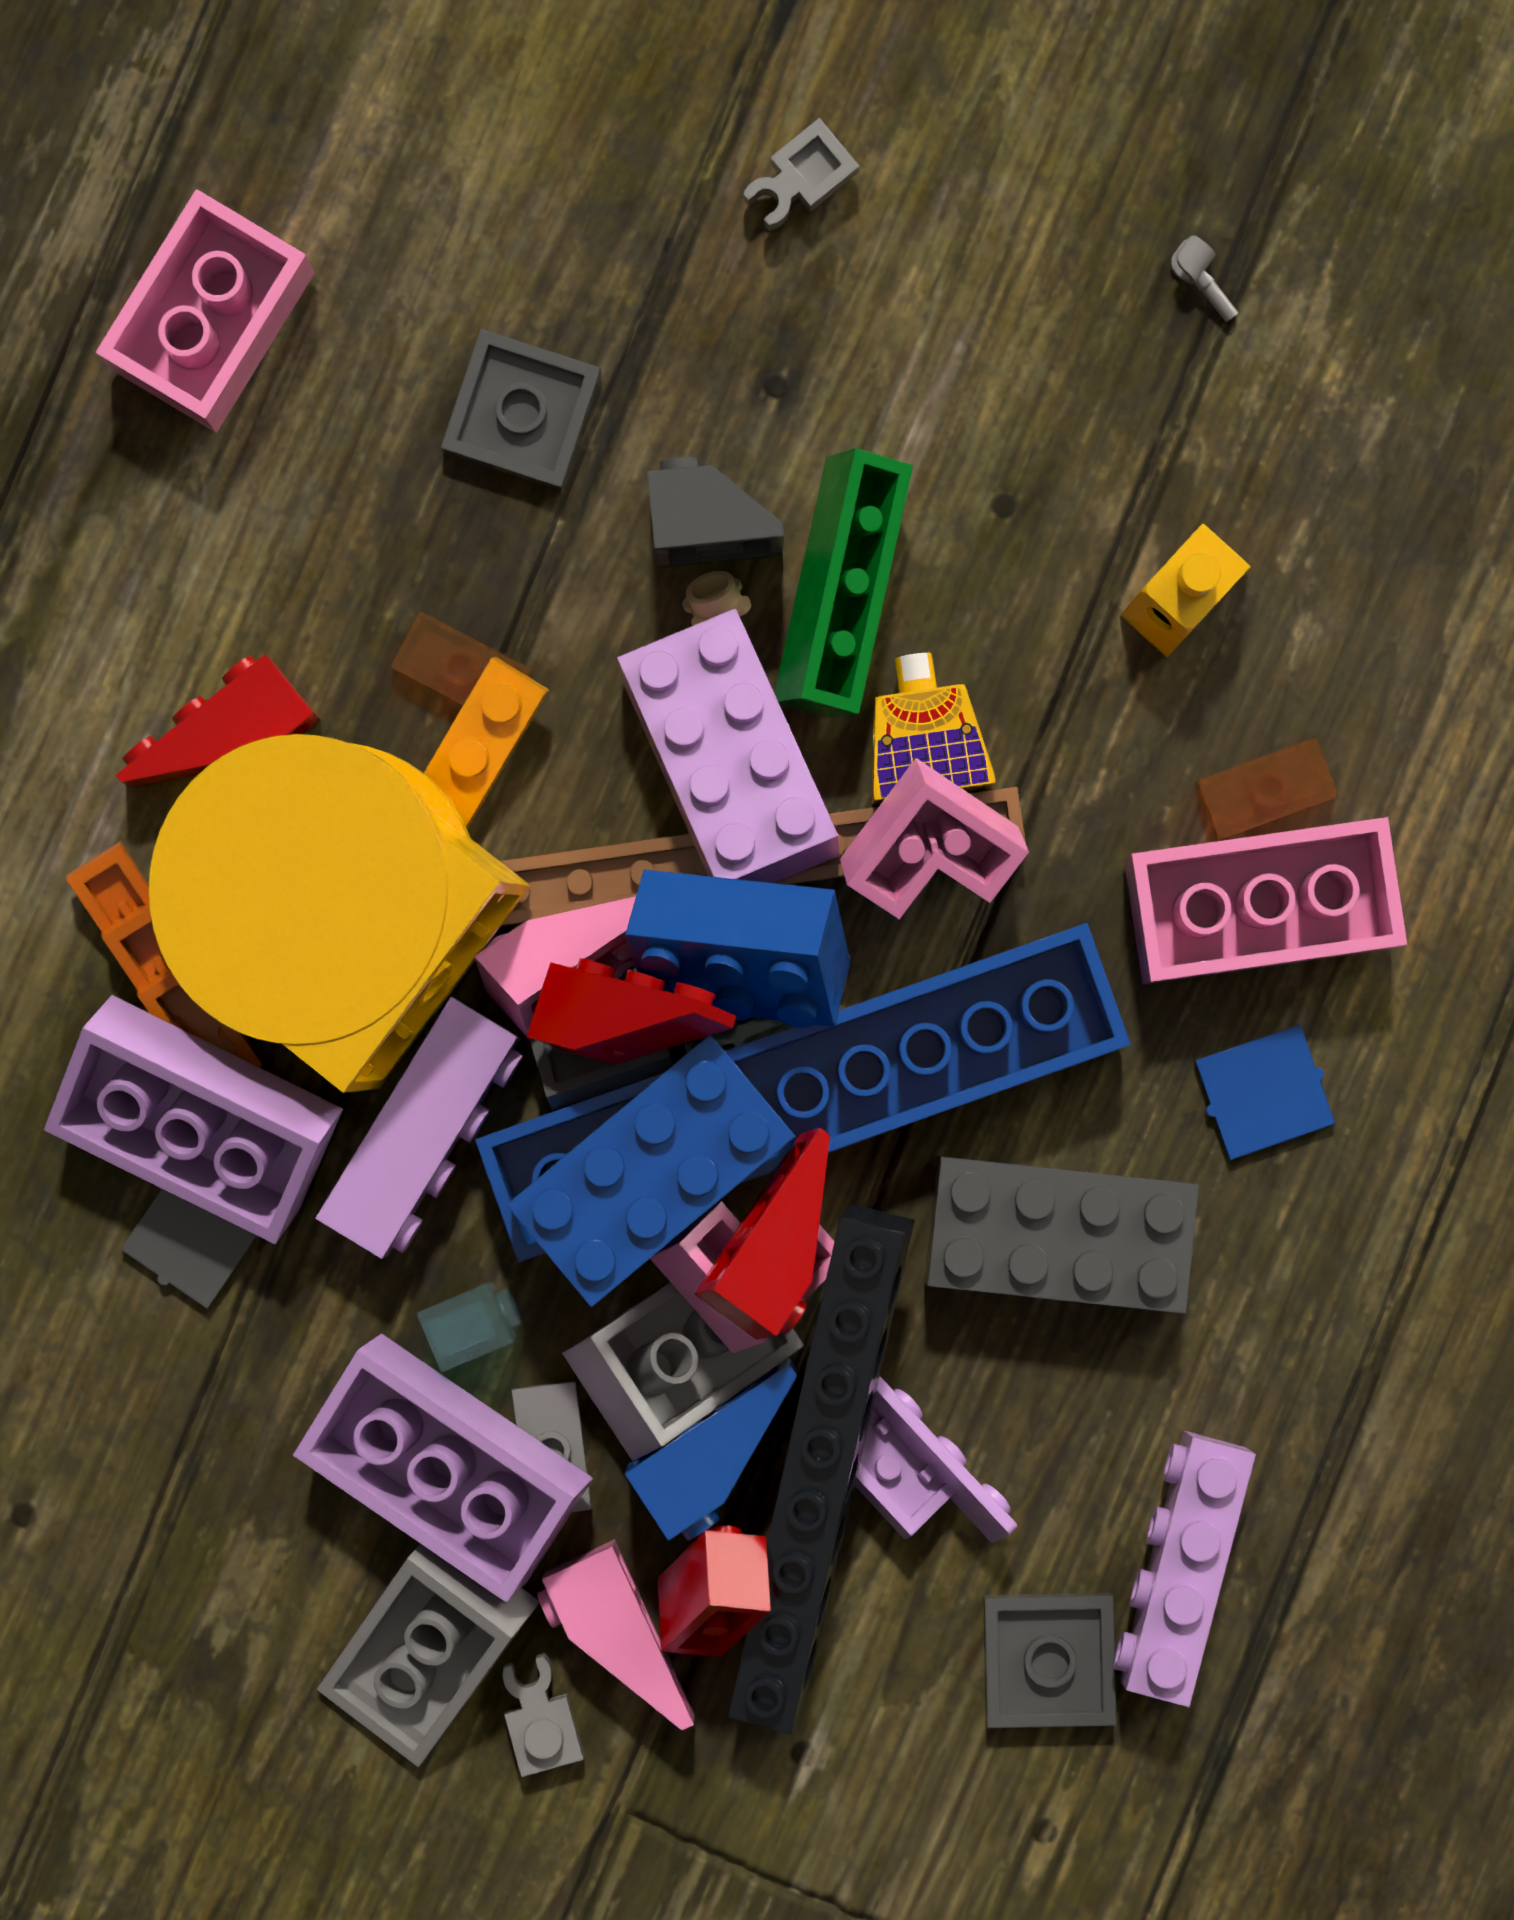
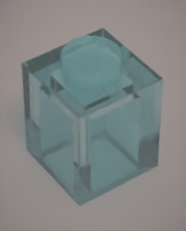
[416,1280,522,1373]

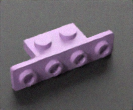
[855,1377,1018,1543]

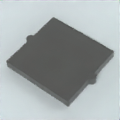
[121,1189,258,1309]

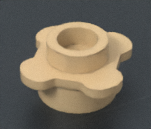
[682,571,751,626]

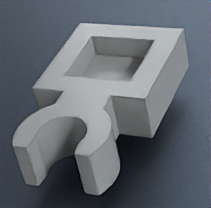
[743,118,860,231]
[503,1653,584,1777]

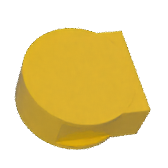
[148,734,531,1093]

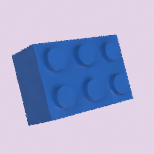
[625,870,850,1028]

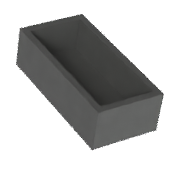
[924,1156,1199,1314]

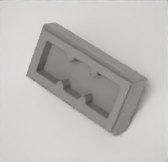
[512,1380,592,1512]

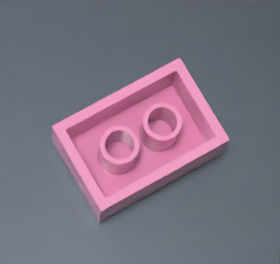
[95,189,315,433]

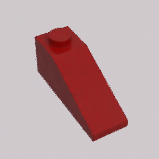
[694,1128,830,1340]

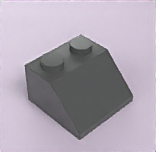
[647,457,784,568]

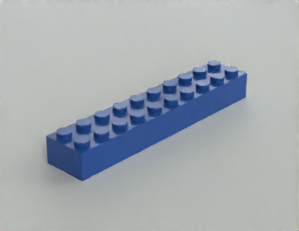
[475,923,1131,1262]

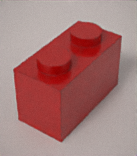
[658,1526,771,1657]

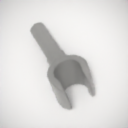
[1171,236,1238,322]

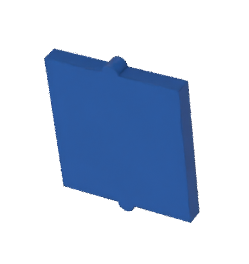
[1194,1024,1335,1160]

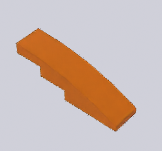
[66,841,262,1067]

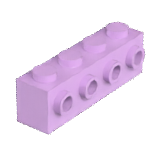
[316,997,524,1259]
[1113,1431,1256,1707]

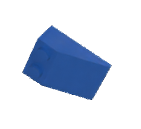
[625,1357,797,1541]

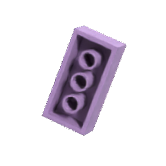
[617,608,839,883]
[44,995,343,1244]
[293,1334,593,1603]

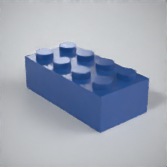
[507,1035,795,1307]

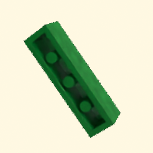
[774,448,913,718]

